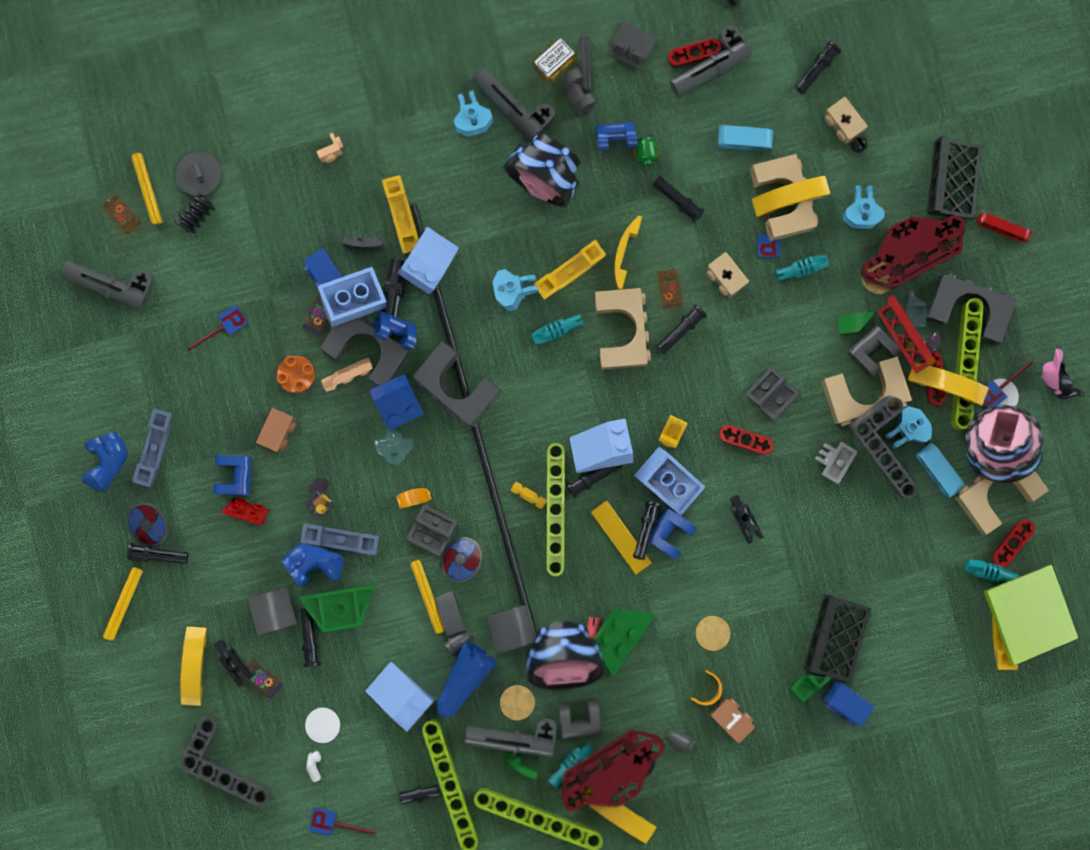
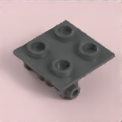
[607,21,658,70]

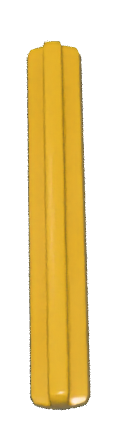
[131,153,162,225]
[410,560,445,634]
[103,567,143,641]

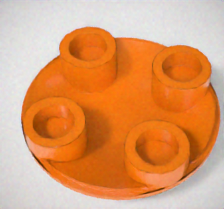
[277,356,315,393]

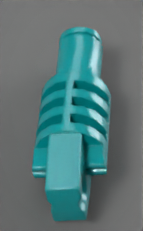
[775,255,829,282]
[531,313,584,345]
[964,559,1019,583]
[548,743,593,788]

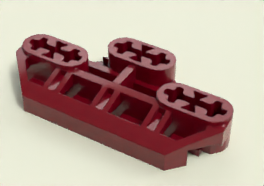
[860,215,966,289]
[561,729,665,811]

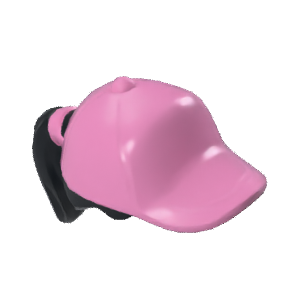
[1041,349,1084,399]

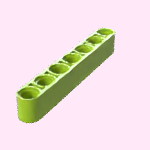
[951,298,983,431]
[547,443,565,577]
[422,719,479,850]
[474,788,603,850]

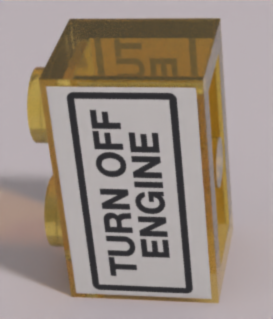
[533,37,576,84]

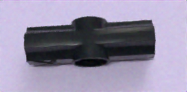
[381,259,405,317]

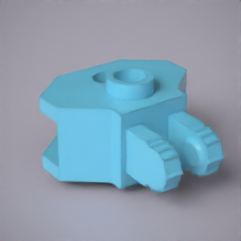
[454,91,493,137]
[842,185,884,229]
[492,269,538,312]
[885,406,932,449]

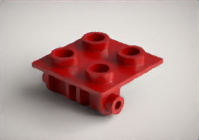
[221,498,270,526]

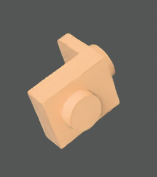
[316,133,343,163]

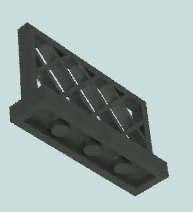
[927,136,982,220]
[803,594,871,683]

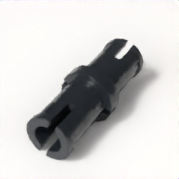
[399,784,440,805]

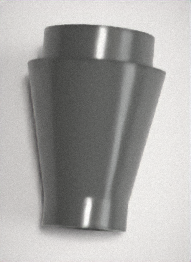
[443,629,473,656]
[666,729,696,755]

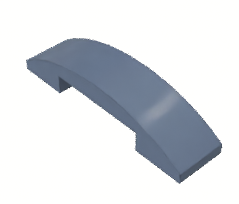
[132,408,172,488]
[300,523,380,555]

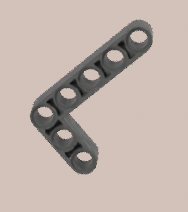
[850,395,917,499]
[180,716,272,806]

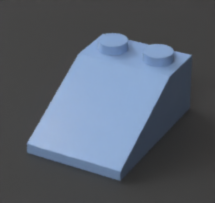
[397,227,459,294]
[569,419,633,473]
[634,447,705,516]
[366,662,435,731]

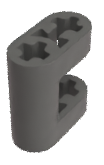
[561,69,596,118]
[847,326,901,377]
[558,698,602,740]

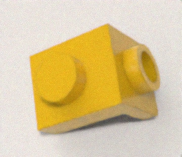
[659,415,687,448]

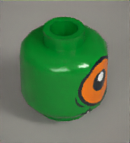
[633,137,658,166]

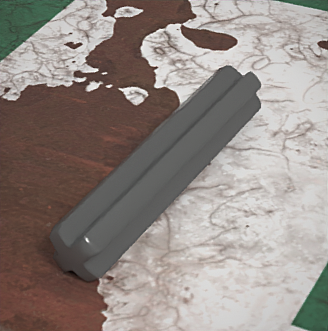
[579,36,591,92]

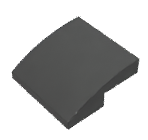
[745,366,800,422]
[405,504,458,558]
[247,587,297,636]
[486,605,535,653]

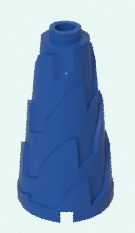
[436,642,497,718]

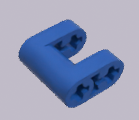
[595,122,637,151]
[373,311,417,350]
[213,455,252,496]
[649,508,697,560]

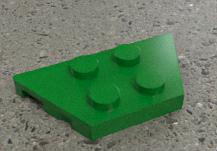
[299,585,374,632]
[593,608,656,677]

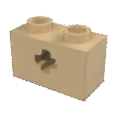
[824,97,868,144]
[706,252,750,298]

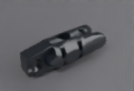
[730,495,764,545]
[214,640,252,687]

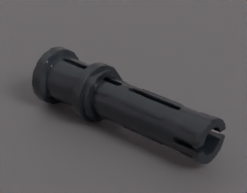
[795,41,842,94]
[653,175,705,223]
[656,304,707,354]
[566,465,623,499]
[633,501,662,560]
[127,543,189,564]
[300,608,321,667]

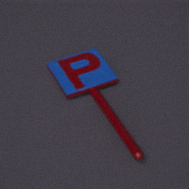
[757,214,780,257]
[188,304,249,350]
[983,361,1033,409]
[309,807,376,836]

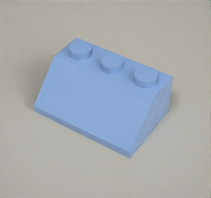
[317,267,386,327]

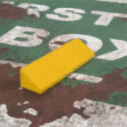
[591,501,652,574]

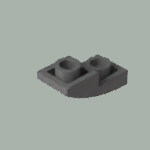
[342,234,385,251]
[435,591,467,637]

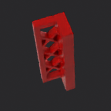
[877,295,936,374]

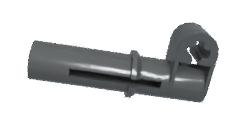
[669,25,752,97]
[472,67,555,141]
[61,260,155,310]
[465,717,556,758]

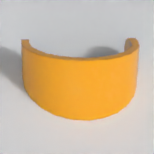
[397,488,431,509]
[691,670,722,705]

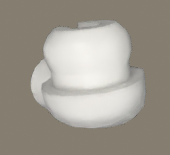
[306,751,321,782]

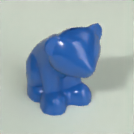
[82,432,127,491]
[281,544,344,587]

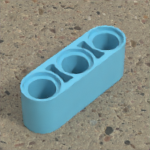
[717,125,773,152]
[915,443,965,499]

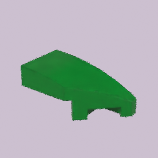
[837,311,875,335]
[788,675,831,703]
[505,751,538,780]

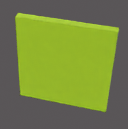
[984,565,1078,665]

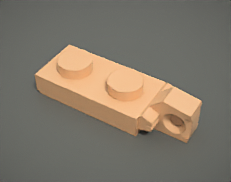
[321,357,373,392]

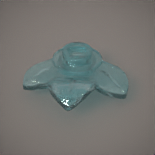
[375,428,413,466]

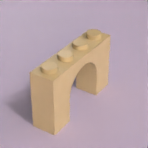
[749,154,818,241]
[595,288,651,370]
[821,357,912,426]
[954,471,1049,535]

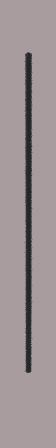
[409,204,536,646]

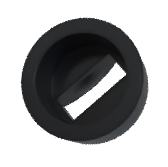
[851,137,867,153]

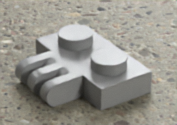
[815,442,858,485]

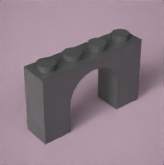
[925,273,1016,345]
[319,318,410,386]
[413,341,503,427]

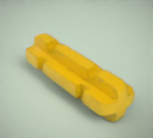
[511,482,547,509]

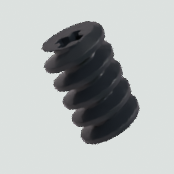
[174,192,216,234]

